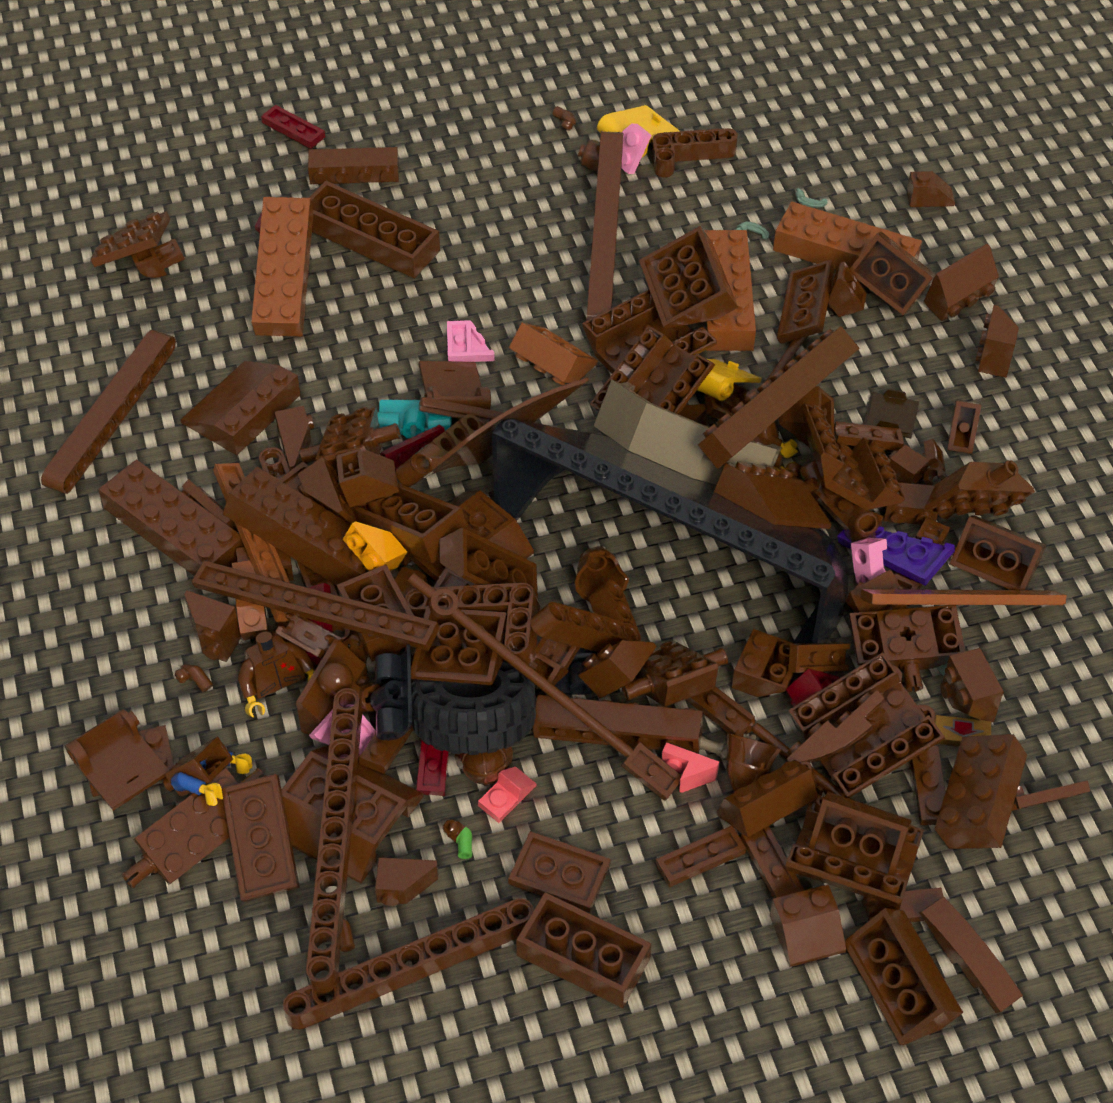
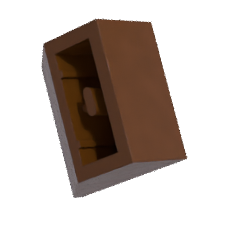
[975,305,1019,378]
[779,386,834,449]
[336,448,399,508]
[732,629,795,697]

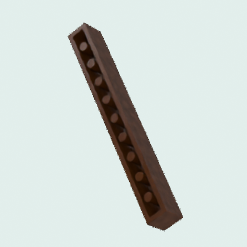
[698,326,860,469]

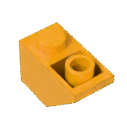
[343,522,407,571]

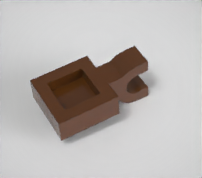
[922,439,946,485]

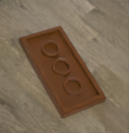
[777,260,835,344]
[222,774,300,902]

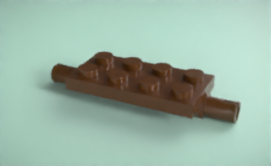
[121,768,266,889]

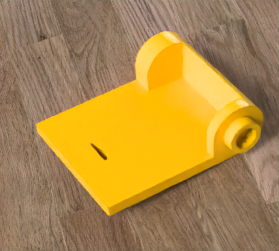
[597,105,679,158]
[697,359,762,401]

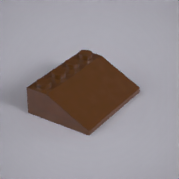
[639,226,738,329]
[180,361,300,456]
[714,461,832,529]

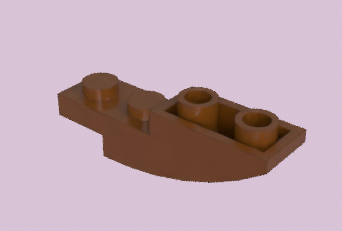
[787,690,885,763]

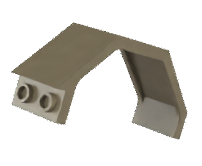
[594,380,782,485]

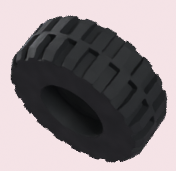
[411,660,536,755]

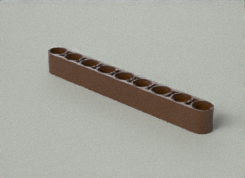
[41,330,176,494]
[283,898,534,1030]

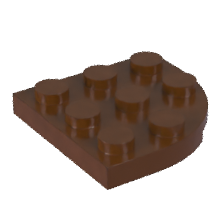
[90,211,171,267]

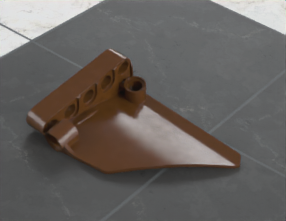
[396,377,589,487]

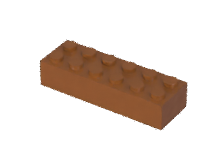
[251,197,313,337]
[773,201,922,270]
[704,230,756,351]

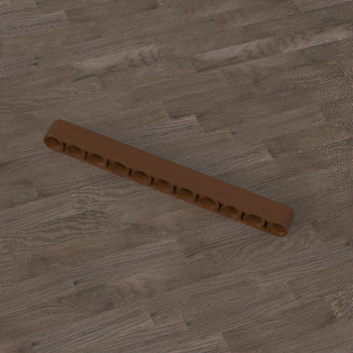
[586,131,623,321]
[306,688,363,993]

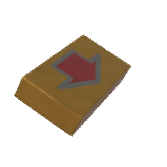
[935,715,991,746]

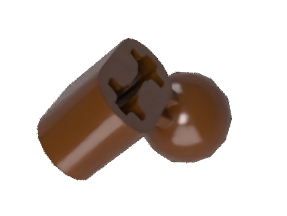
[318,661,381,712]

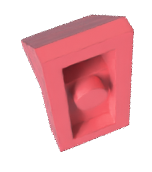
[662,743,719,793]
[478,766,536,823]

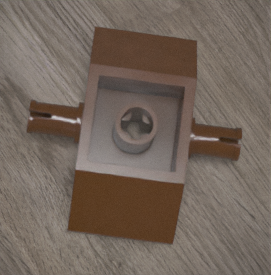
[300,407,401,470]
[924,460,1035,519]
[849,586,965,692]
[622,641,728,707]

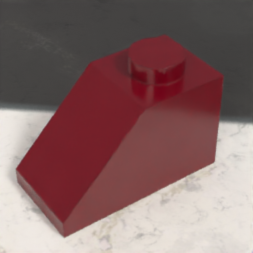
[786,668,840,707]

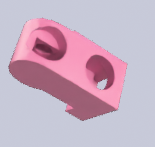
[851,537,887,584]

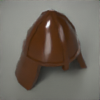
[575,546,629,601]
[726,733,781,791]
[455,746,513,786]

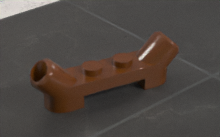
[799,460,879,543]

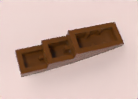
[919,897,1023,1013]

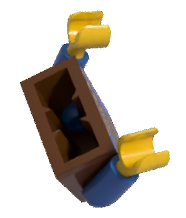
[163,736,252,806]

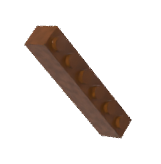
[533,695,703,754]

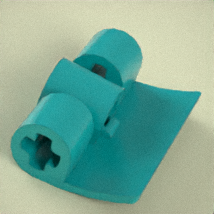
[377,400,452,439]

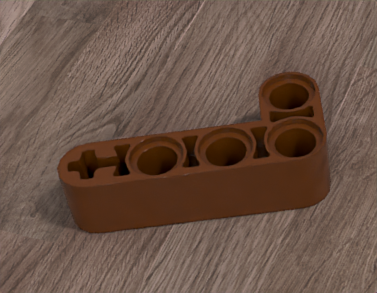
[652,128,738,178]

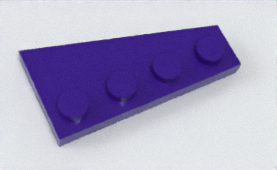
[837,526,955,586]

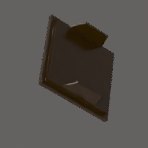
[864,389,919,439]

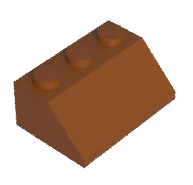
[509,322,598,385]

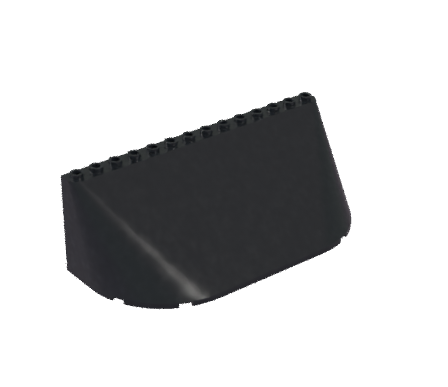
[492,419,848,644]

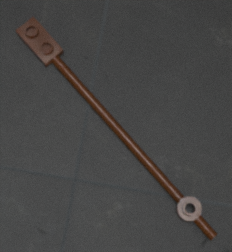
[407,573,682,801]

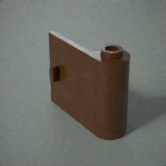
[418,361,491,410]
[65,709,169,811]

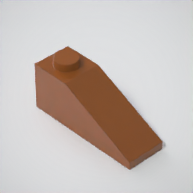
[232,560,269,641]

